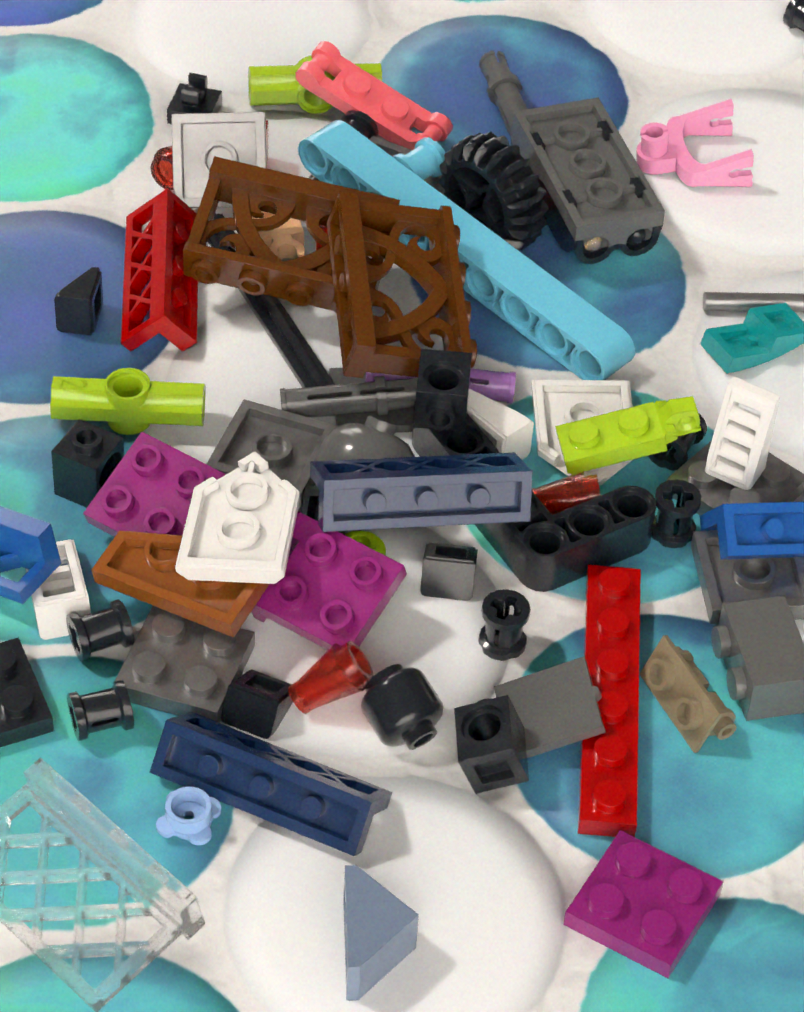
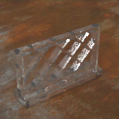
[0,757,205,1012]

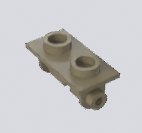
[639,635,737,753]

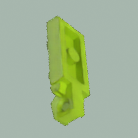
[555,396,701,475]

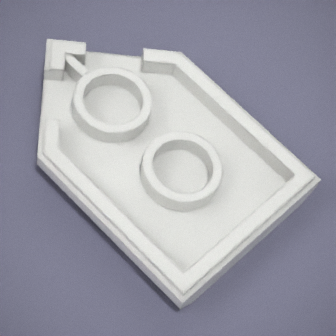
[531,380,633,492]
[175,451,300,584]

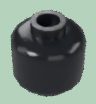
[361,664,444,750]

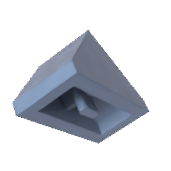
[343,865,419,1000]

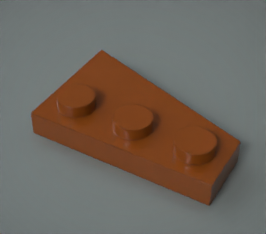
[91,530,269,638]

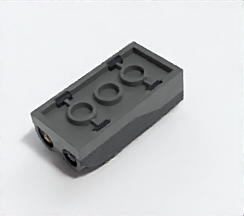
[511,97,665,264]

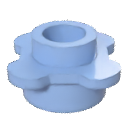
[156,787,221,845]

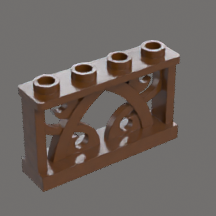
[183,156,400,313]
[327,191,477,378]

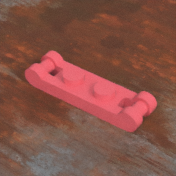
[295,41,453,150]

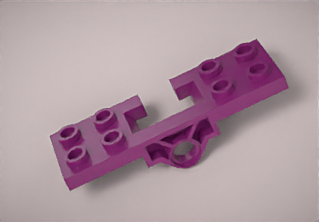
[83,432,407,662]

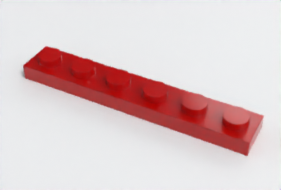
[578,565,641,837]

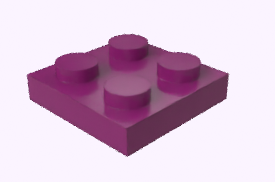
[564,830,723,978]

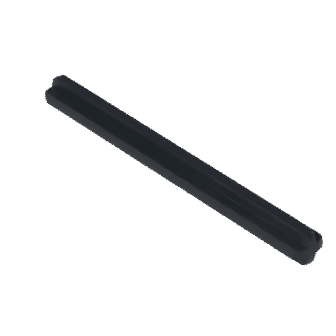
[207,213,335,388]

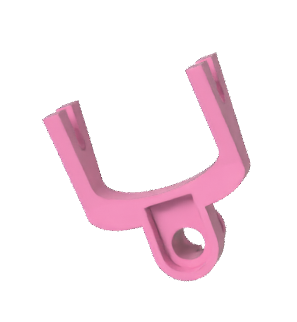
[637,99,754,187]

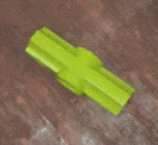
[248,55,382,114]
[50,368,206,435]

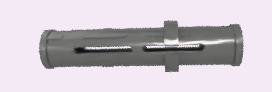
[479,51,527,137]
[280,376,418,417]

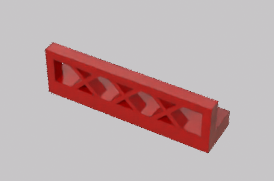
[121,188,198,352]

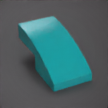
[700,303,804,374]

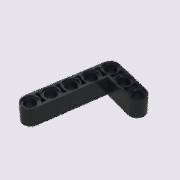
[412,401,656,592]

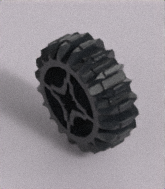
[438,131,549,251]

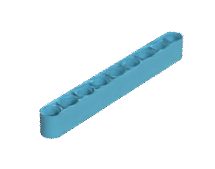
[298,120,635,380]

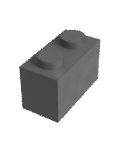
[711,595,804,721]

